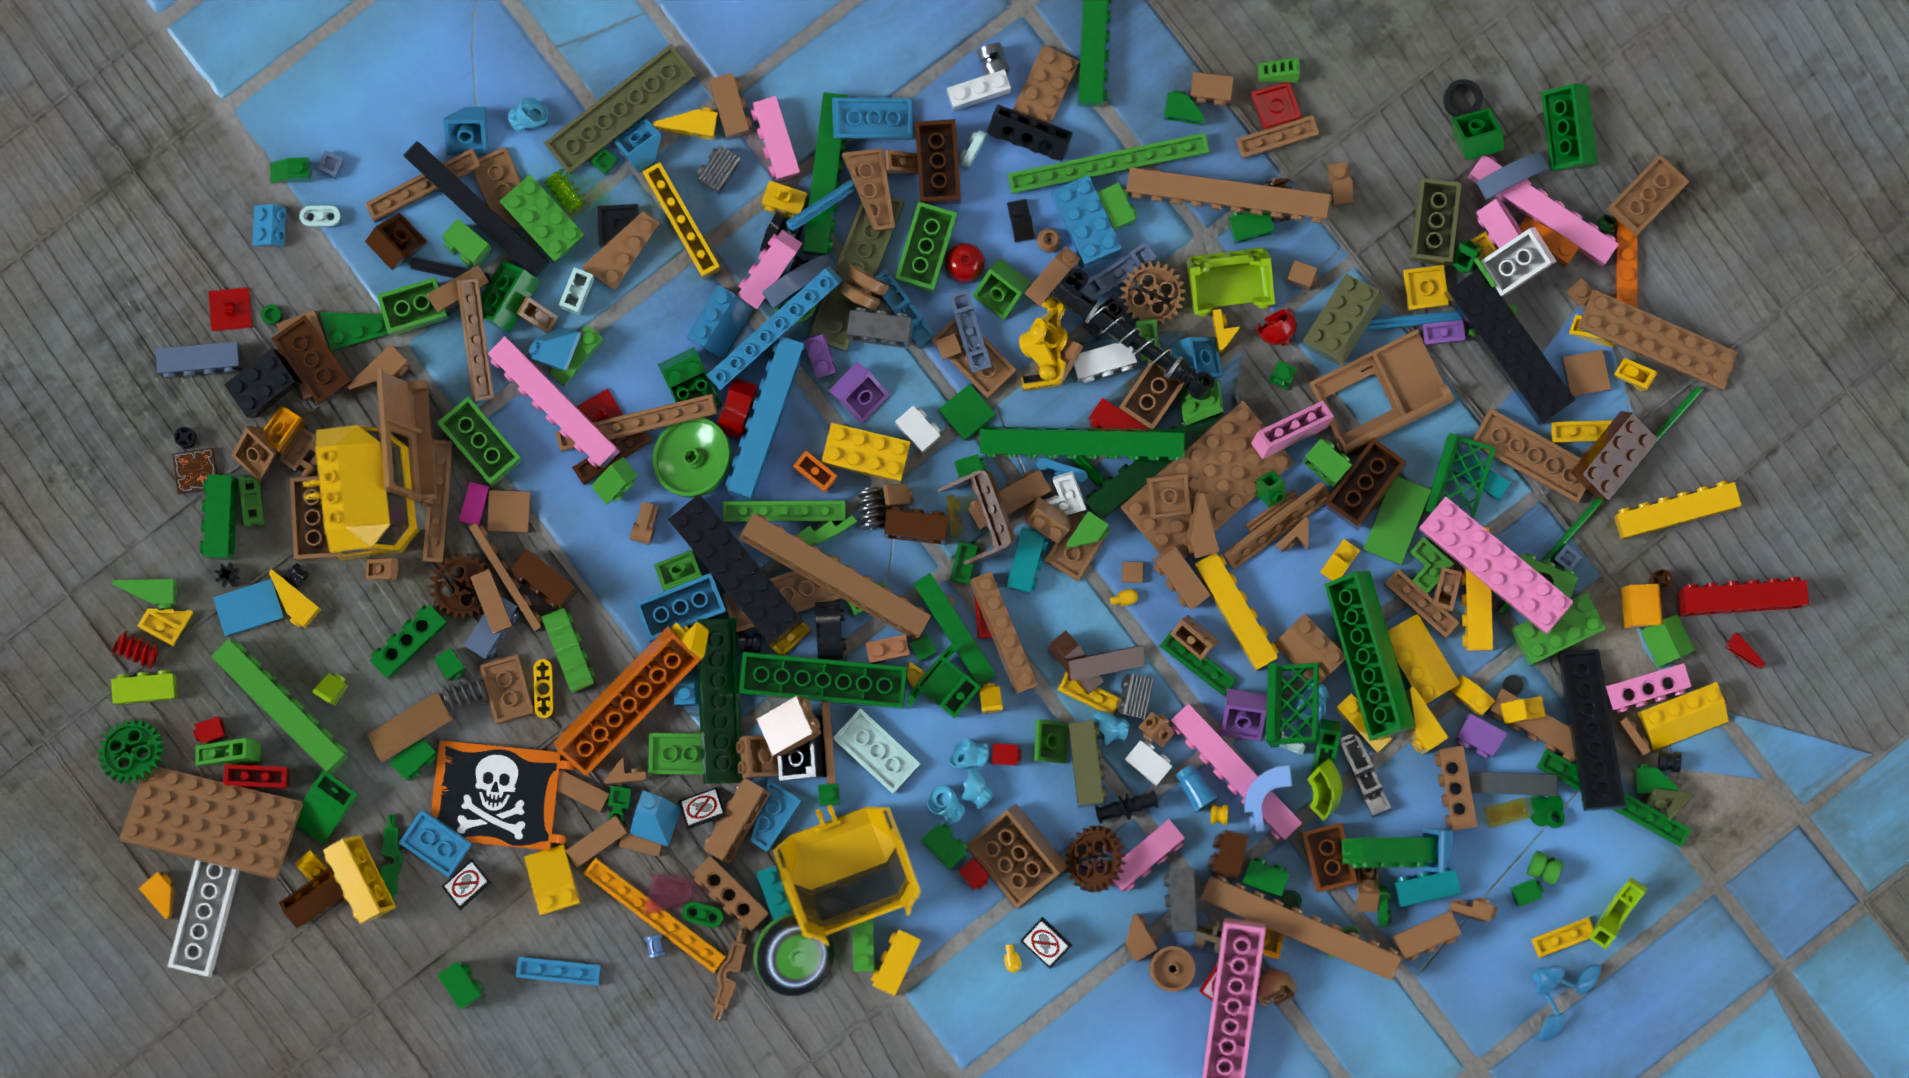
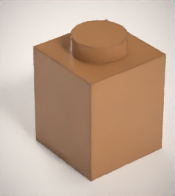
[1286,260,1319,291]

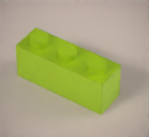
[111,670,178,705]

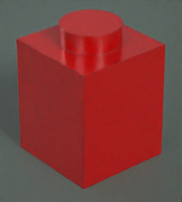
[193,716,227,744]
[992,743,1022,766]
[958,858,989,890]

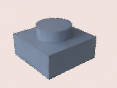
[317,150,344,178]

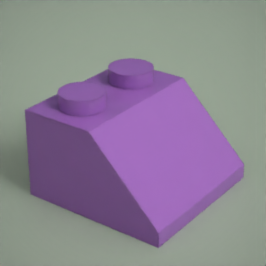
[829,362,890,424]
[1220,689,1267,741]
[1455,714,1507,758]

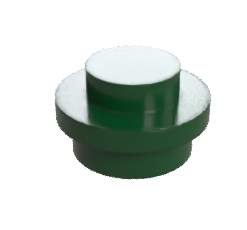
[1597,215,1617,233]
[1281,890,1302,910]

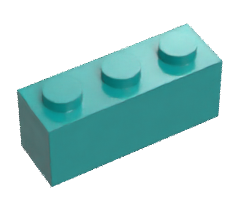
[1006,527,1049,594]
[756,865,793,921]
[1393,867,1461,907]

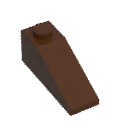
[1048,630,1104,695]

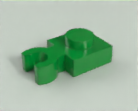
[608,784,632,822]

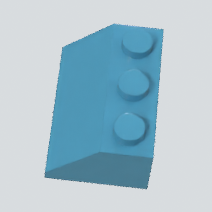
[687,285,754,360]

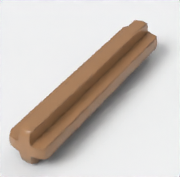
[1246,490,1299,532]

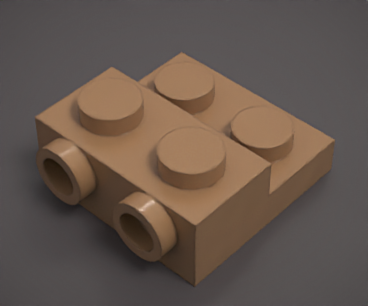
[736,735,779,778]
[1445,897,1497,922]

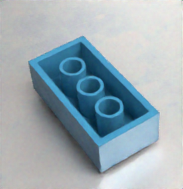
[1051,175,1122,268]
[635,573,727,643]

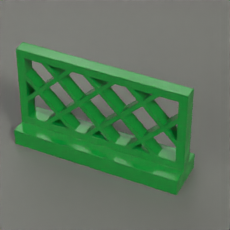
[1424,433,1496,519]
[1266,663,1319,748]

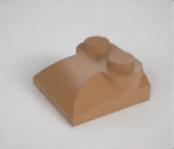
[231,425,277,482]

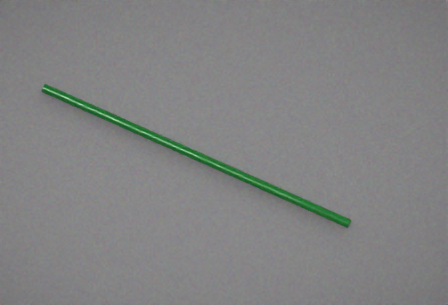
[1496,386,1703,617]

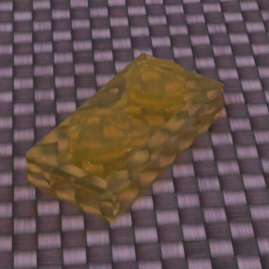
[946,494,963,538]
[1484,797,1529,828]

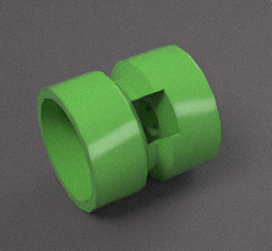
[1527,850,1564,885]

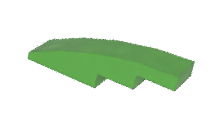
[797,515,858,546]

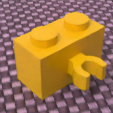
[761,180,808,219]

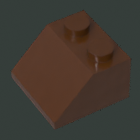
[365,213,427,270]

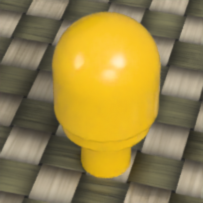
[1109,589,1138,607]
[1004,944,1022,973]

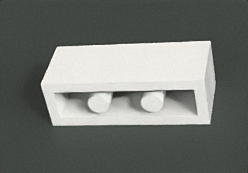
[947,69,1011,112]
[1073,343,1137,383]

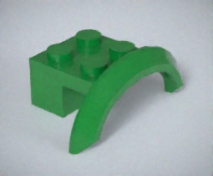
[908,643,981,718]

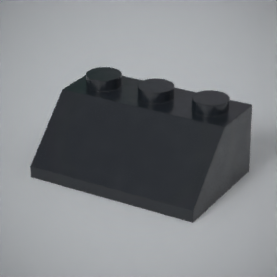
[778,715,827,781]

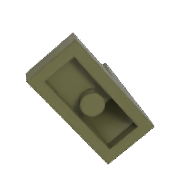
[1647,789,1693,821]

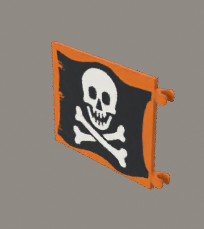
[431,740,575,851]

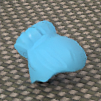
[508,98,548,132]
[1295,683,1331,722]
[1093,711,1129,745]
[949,737,989,770]
[961,768,993,809]
[927,785,965,824]

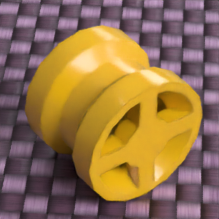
[1210,804,1228,825]

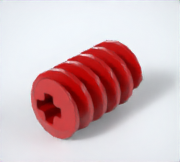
[112,631,159,669]

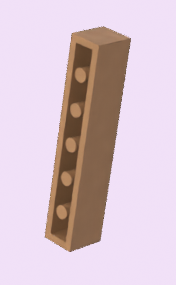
[969,571,1038,695]
[1488,689,1575,763]

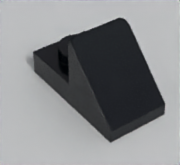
[1007,199,1035,243]

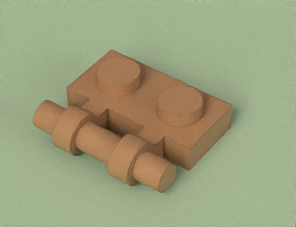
[278,426,318,477]

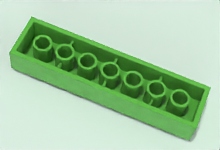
[211,639,350,774]

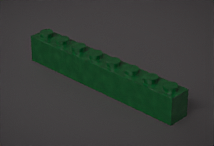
[1085,412,1224,520]

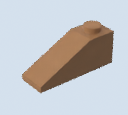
[1024,246,1081,306]
[347,344,410,392]
[1185,491,1219,558]

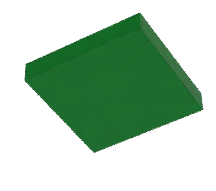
[939,384,996,441]

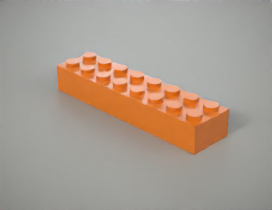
[553,626,701,776]

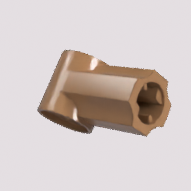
[630,502,659,545]

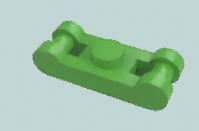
[239,475,266,527]

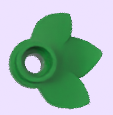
[1530,794,1565,829]

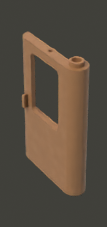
[1309,329,1454,455]
[376,368,437,506]

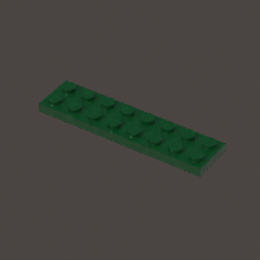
[695,618,744,784]

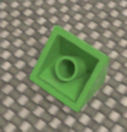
[654,550,702,591]
[1640,614,1695,668]
[1034,719,1068,764]

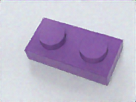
[1422,320,1465,345]
[803,333,837,378]

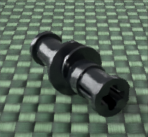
[1095,790,1159,824]

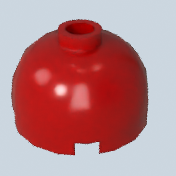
[945,243,985,284]
[1255,308,1297,346]

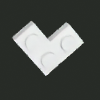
[1044,471,1087,515]

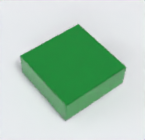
[590,148,619,176]
[910,634,937,662]

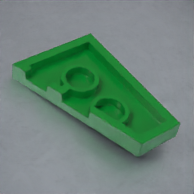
[320,312,389,352]

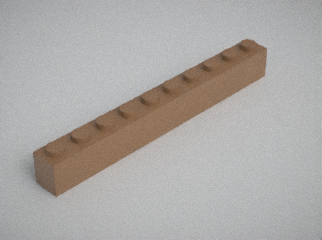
[1126,168,1332,224]
[738,513,931,640]
[1201,875,1402,981]

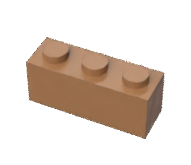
[709,72,752,140]
[1152,545,1211,610]

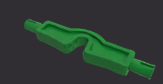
[381,815,403,901]

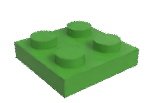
[1180,378,1224,425]

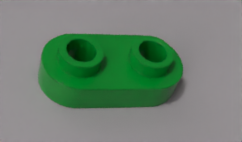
[1377,886,1392,927]
[682,902,723,928]

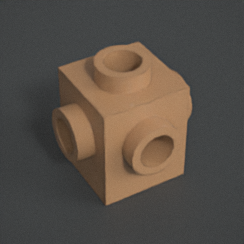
[1139,712,1175,748]

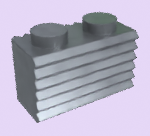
[697,145,741,195]
[1116,674,1154,719]

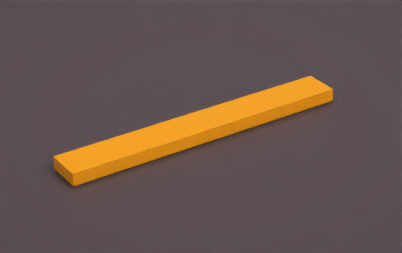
[583,857,726,973]

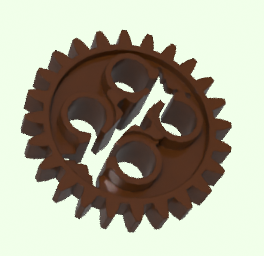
[428,553,494,619]
[1065,825,1126,893]

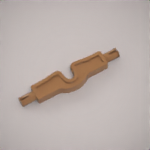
[712,929,748,1021]

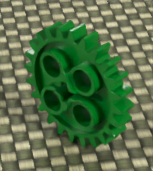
[97,719,165,785]

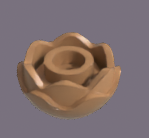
[1037,228,1062,253]

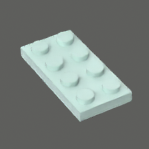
[833,708,920,794]

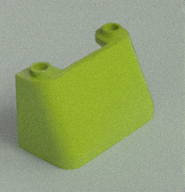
[1187,248,1275,316]

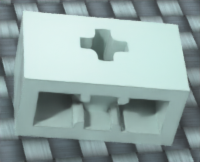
[559,267,595,316]

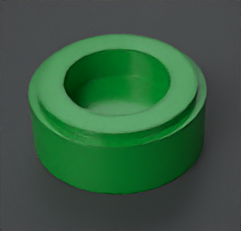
[261,305,282,326]

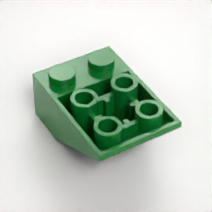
[658,347,722,408]
[296,770,360,845]

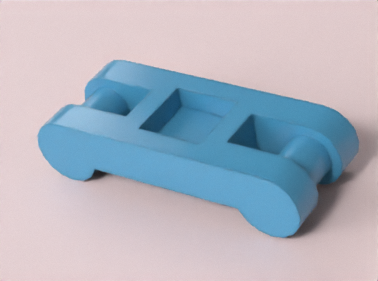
[1036,458,1088,484]

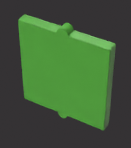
[1474,257,1497,288]

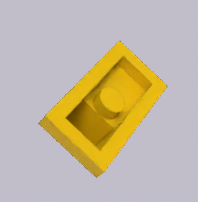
[1212,309,1240,353]
[1614,358,1657,392]
[1320,539,1360,581]
[671,622,709,659]
[1500,696,1545,724]
[294,850,328,881]

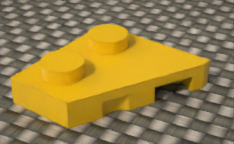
[137,608,194,647]

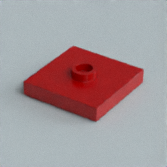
[1250,82,1302,130]

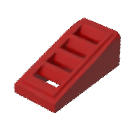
[1725,632,1766,669]

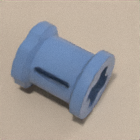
[644,935,666,958]

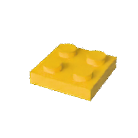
[1403,265,1449,311]

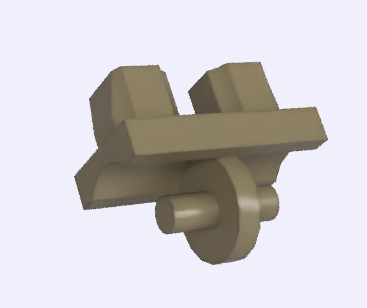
[1194,919,1223,954]

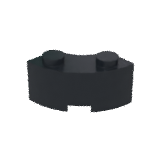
[815,601,846,660]

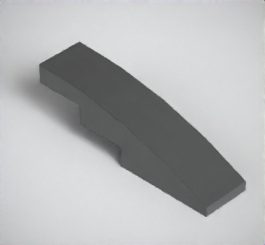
[1339,731,1391,818]
[1471,772,1558,796]

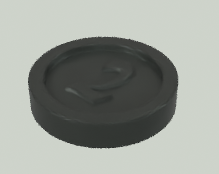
[1502,675,1523,695]

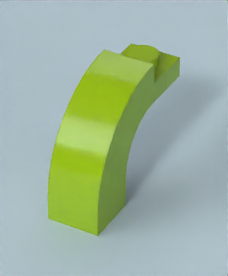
[1589,877,1648,950]

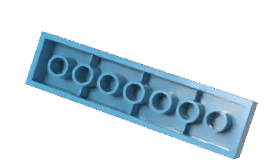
[725,336,805,501]

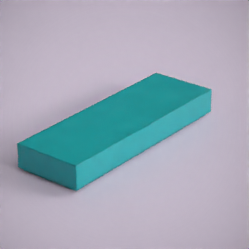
[1451,451,1510,501]

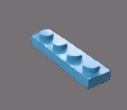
[516,957,601,986]

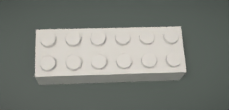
[168,860,240,977]

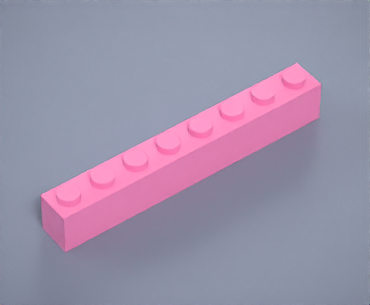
[1468,155,1618,267]
[488,336,621,469]
[1170,703,1302,841]

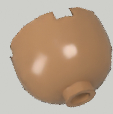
[1256,968,1298,1006]

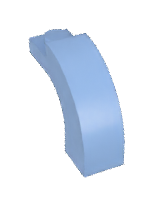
[1244,765,1292,833]

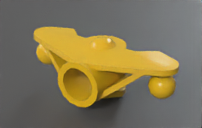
[1019,295,1068,385]

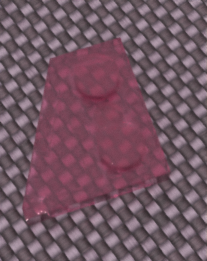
[645,874,693,914]

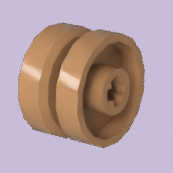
[837,265,890,311]
[1149,946,1195,992]

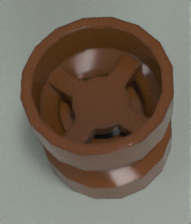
[1649,569,1672,591]

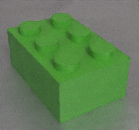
[377,277,449,337]

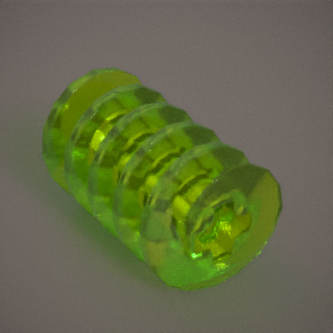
[544,169,586,214]

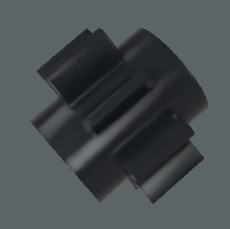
[214,562,241,588]

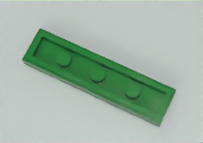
[1159,630,1236,696]

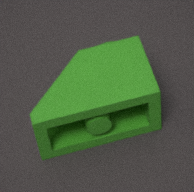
[1065,511,1110,549]

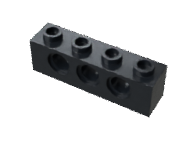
[987,104,1073,162]

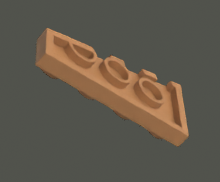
[842,148,895,231]
[581,211,660,290]

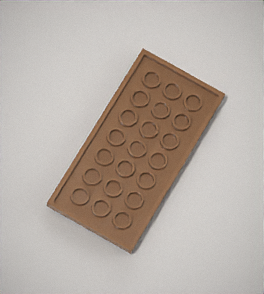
[1120,400,1294,559]
[119,767,303,880]

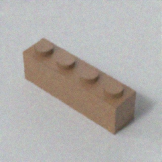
[968,469,1051,532]
[703,778,771,864]

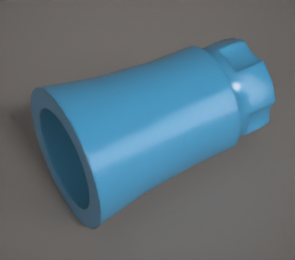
[1176,765,1219,813]

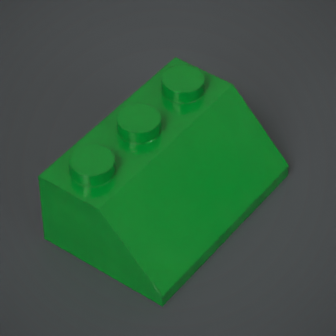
[480,260,540,333]

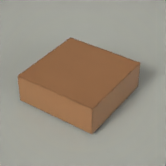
[936,333,962,360]
[1122,562,1143,583]

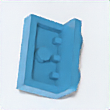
[252,204,286,247]

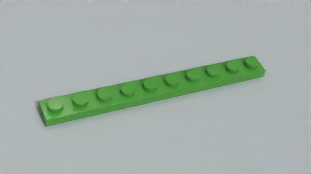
[1007,133,1209,194]

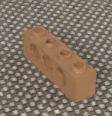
[1434,745,1478,831]
[693,856,769,931]

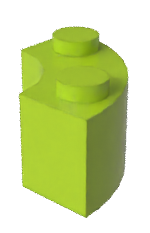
[1307,758,1342,821]

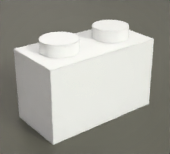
[895,406,941,454]
[1124,740,1172,786]

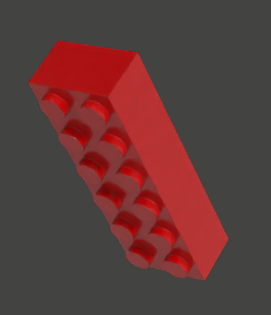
[1677,577,1809,617]

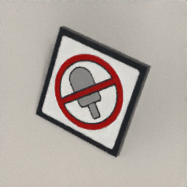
[679,787,726,830]
[442,859,491,911]
[1020,917,1072,968]

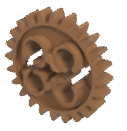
[1119,260,1186,325]

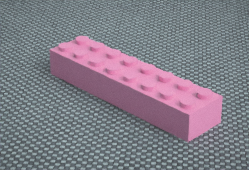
[1419,497,1573,635]
[1202,918,1266,1078]

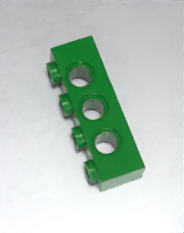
[370,604,449,680]

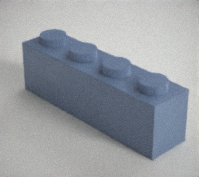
[156,342,242,379]

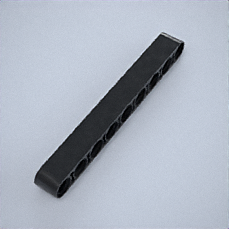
[403,140,549,277]

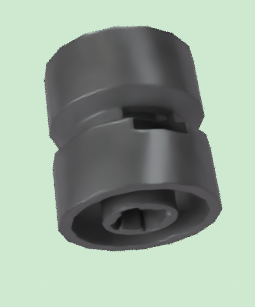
[976,42,1010,76]

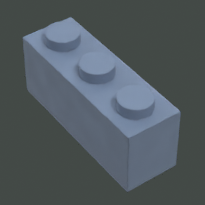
[464,596,520,660]

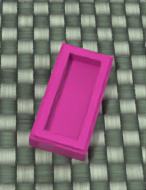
[459,482,490,526]

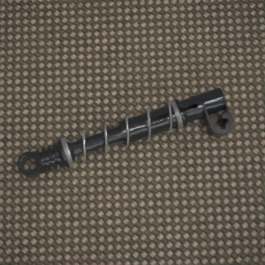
[1052,268,1215,400]

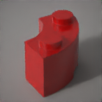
[718,378,759,439]

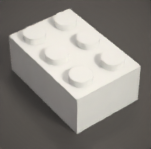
[1481,227,1557,296]

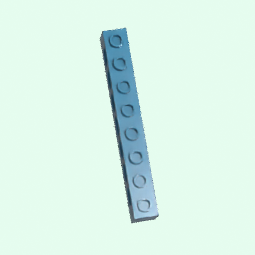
[707,265,843,390]

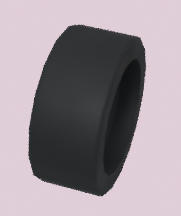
[1443,79,1483,117]

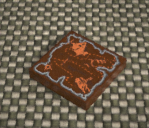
[172,448,217,494]

